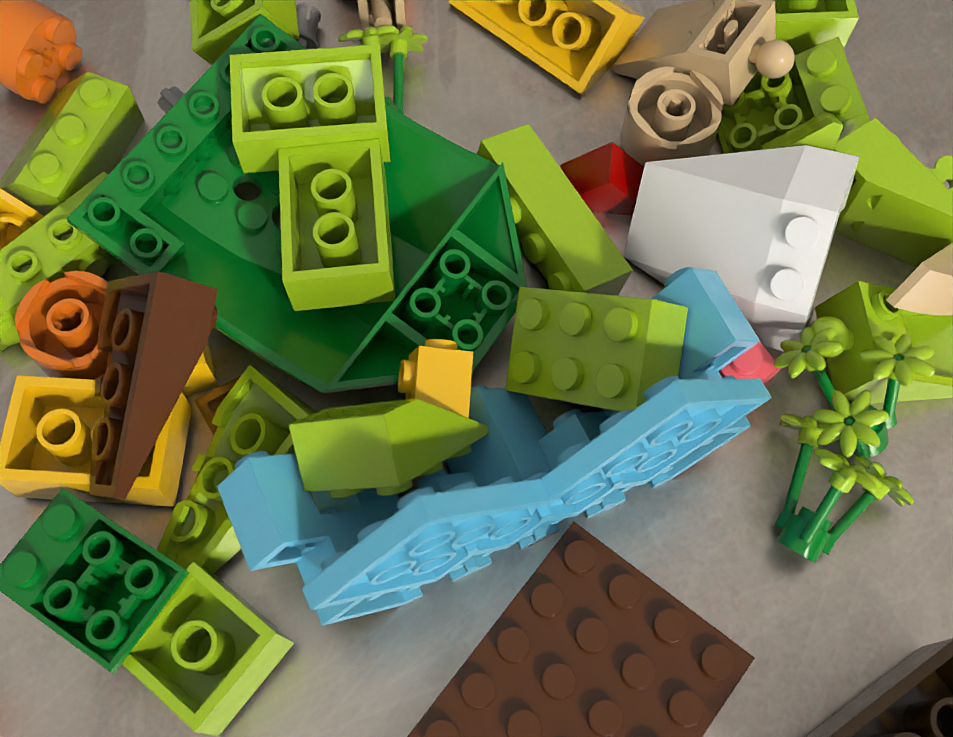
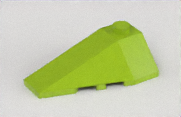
[157,365,317,574]

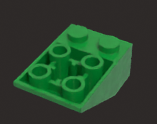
[0,488,189,674]

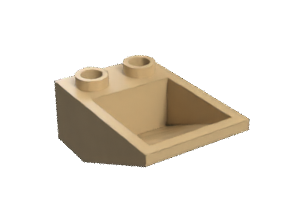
[613,0,795,106]

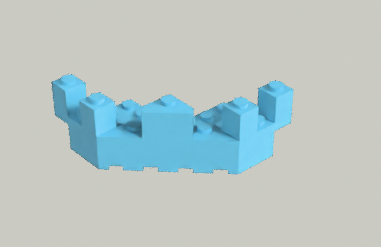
[217,267,772,626]

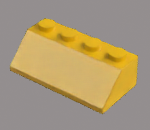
[448,0,645,94]

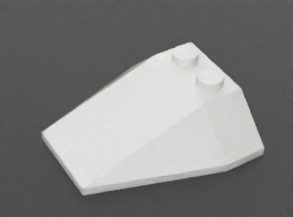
[623,145,860,351]

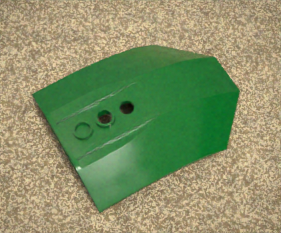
[66,14,527,393]

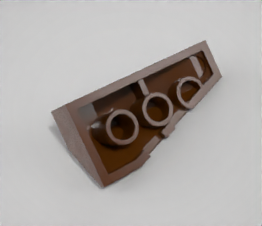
[89,271,218,500]

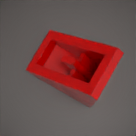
[560,142,644,216]

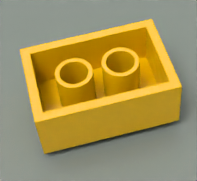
[0,375,192,507]

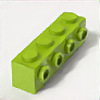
[477,124,633,296]
[0,171,118,353]

